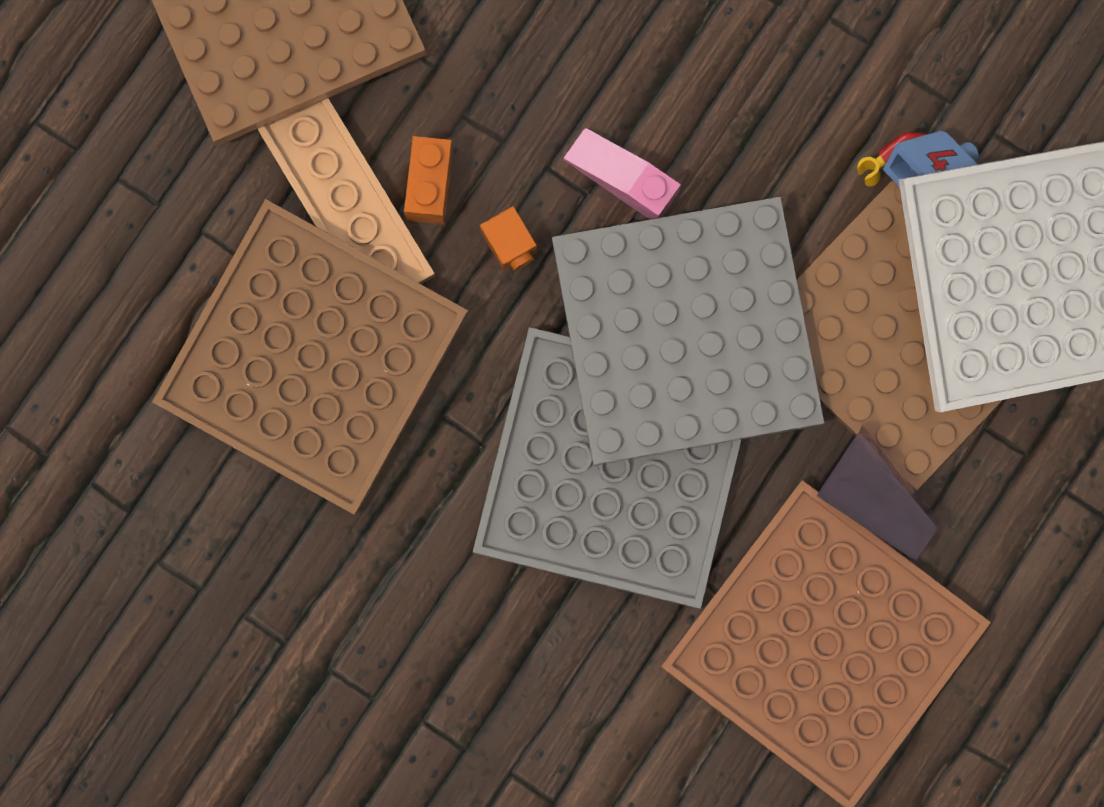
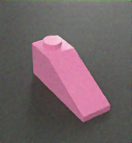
[563,128,681,220]

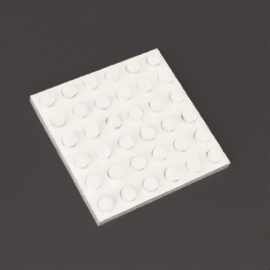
[898,141,1104,412]

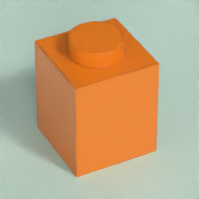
[480,206,537,271]

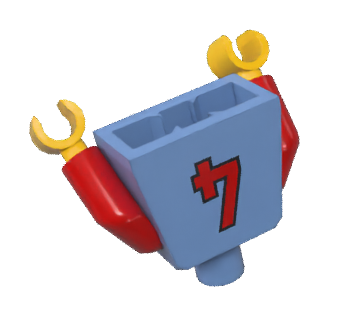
[857,131,979,187]

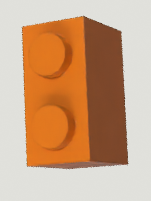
[404,136,453,225]

